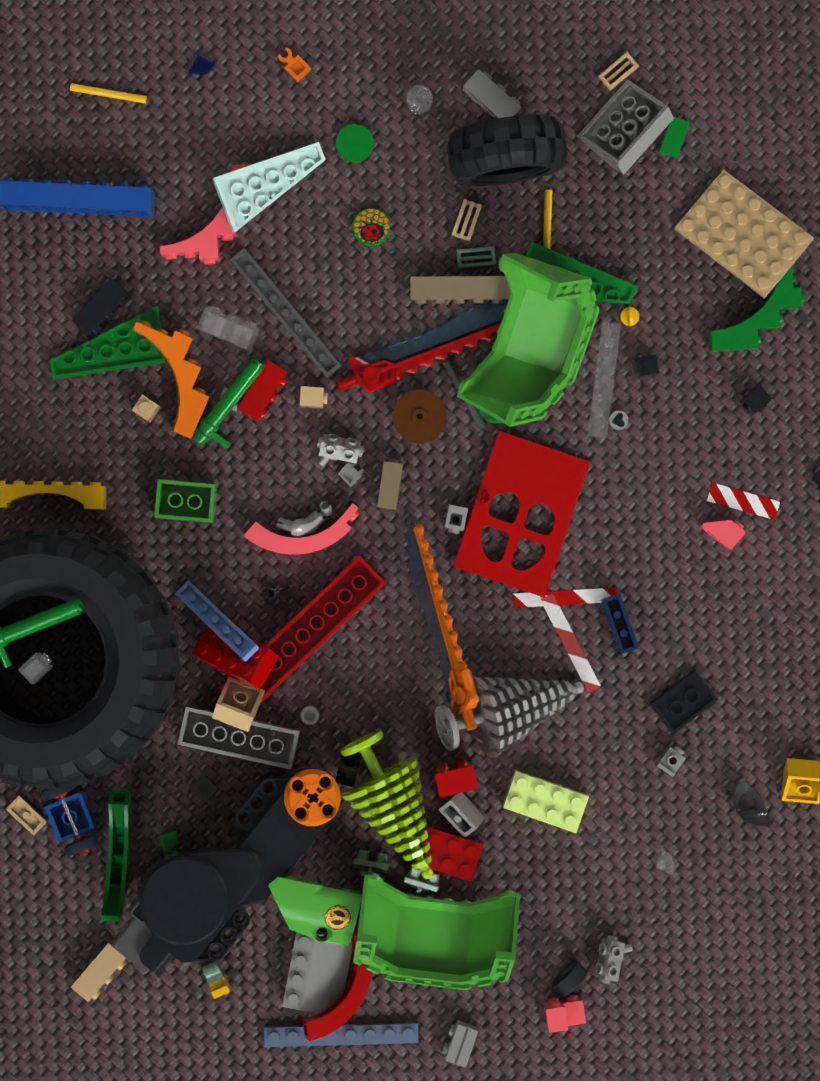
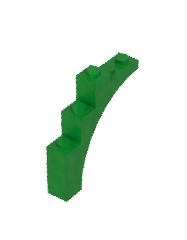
[709,263,805,352]
[101,790,132,922]

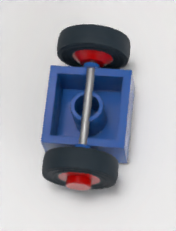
[41,786,99,856]

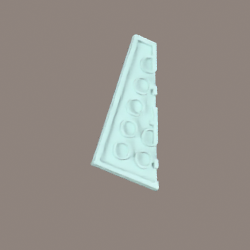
[212,142,326,234]

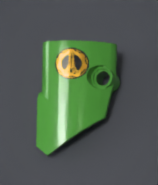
[268,877,362,946]

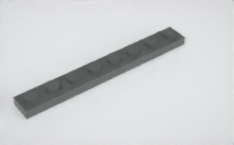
[230,248,342,378]

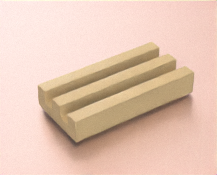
[597,52,639,92]
[452,199,482,242]

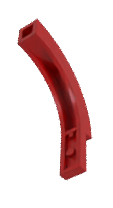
[302,913,372,1041]

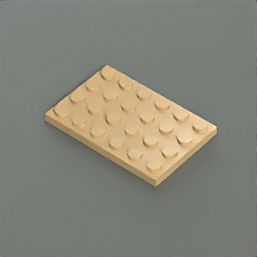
[675,169,814,299]

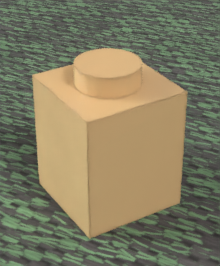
[300,386,328,408]
[132,395,160,423]

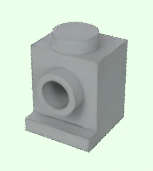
[445,505,468,534]
[655,746,686,777]

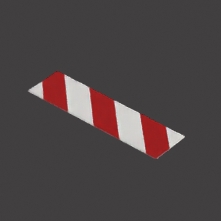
[707,483,780,520]

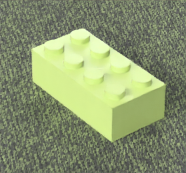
[502,770,589,833]

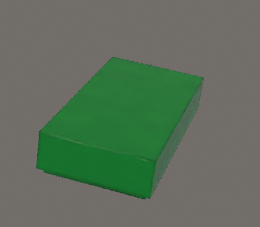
[659,116,690,159]

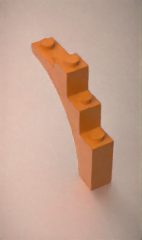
[132,320,209,439]

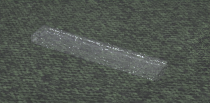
[587,322,621,438]

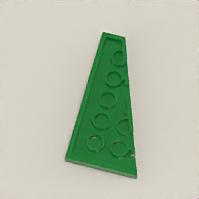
[526,242,638,304]
[50,305,167,380]

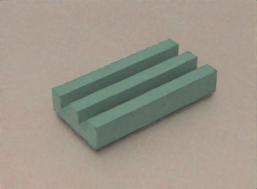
[456,246,496,269]

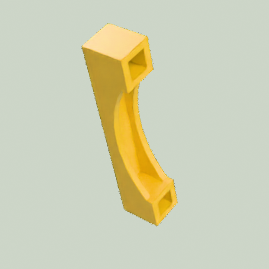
[0,481,106,510]

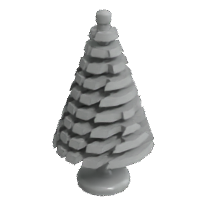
[435,677,584,758]

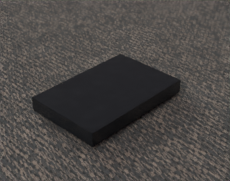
[649,669,718,735]

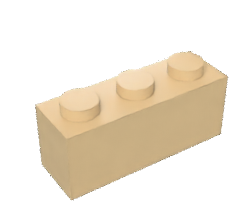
[71,940,127,1002]

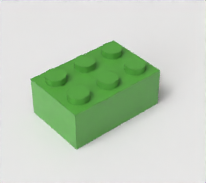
[154,479,217,523]

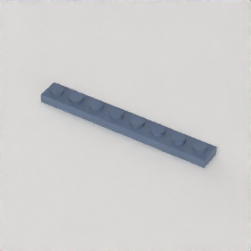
[264,1022,419,1047]

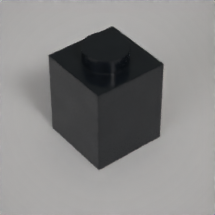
[635,354,659,378]
[740,385,773,415]

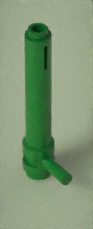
[192,357,265,449]
[0,599,84,668]

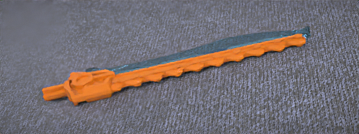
[406,522,480,731]

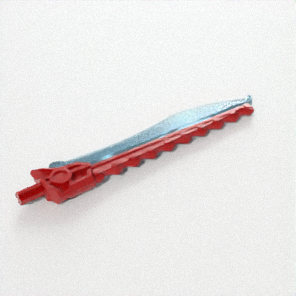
[336,300,509,393]

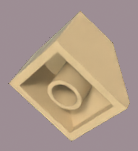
[212,677,265,732]

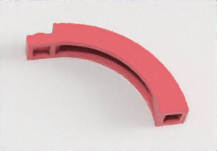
[244,503,359,555]

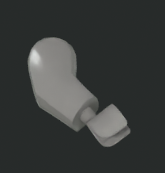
[276,501,333,537]

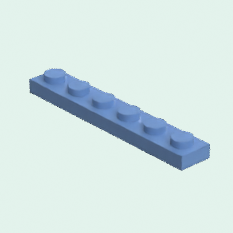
[175,580,259,662]

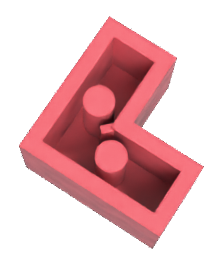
[543,995,586,1033]

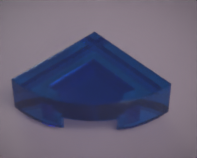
[189,55,215,75]

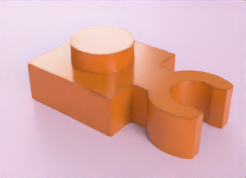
[278,47,311,83]

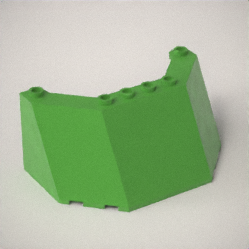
[457,253,600,427]
[353,874,520,990]

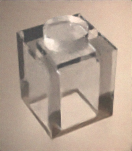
[18,652,53,684]

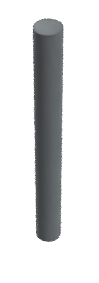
[442,360,486,430]

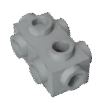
[317,434,364,466]
[595,935,633,984]

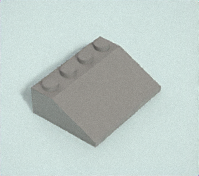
[577,79,674,175]
[282,931,352,1012]

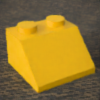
[781,758,820,804]

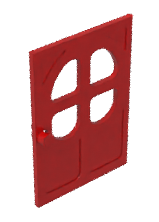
[453,431,590,598]

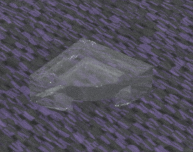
[655,849,674,875]

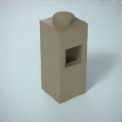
[377,459,403,510]

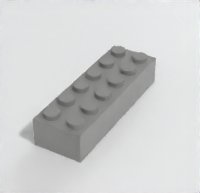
[177,706,300,770]

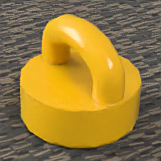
[620,307,640,327]

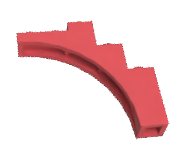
[160,164,251,265]

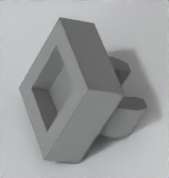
[338,462,364,487]

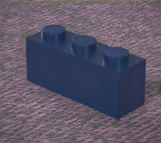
[600,593,639,655]

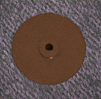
[393,389,447,443]

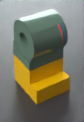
[201,960,232,999]

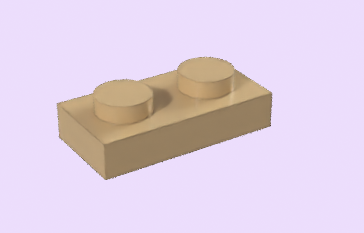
[6,795,48,836]

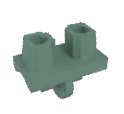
[353,850,389,877]
[404,866,441,896]

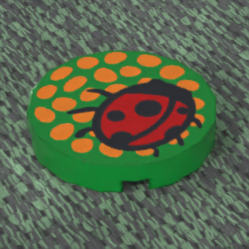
[353,208,390,247]

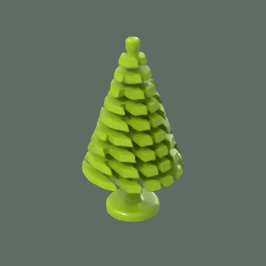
[340,729,434,879]

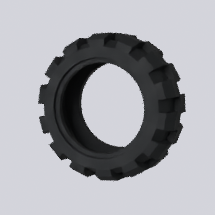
[447,115,568,186]

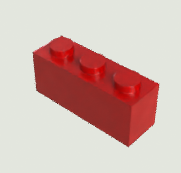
[237,360,289,422]

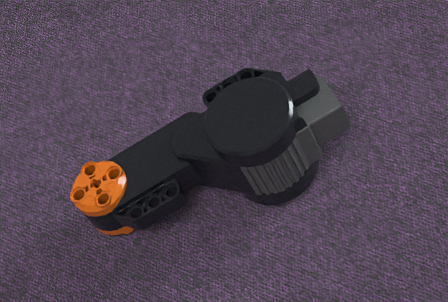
[111,767,341,976]

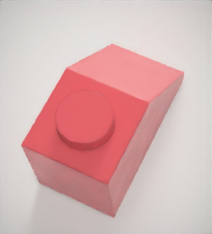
[699,520,746,550]

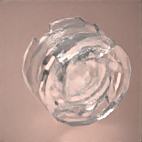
[406,85,433,114]

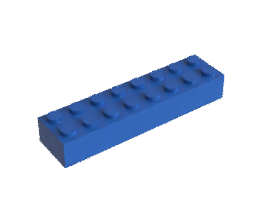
[0,178,156,217]

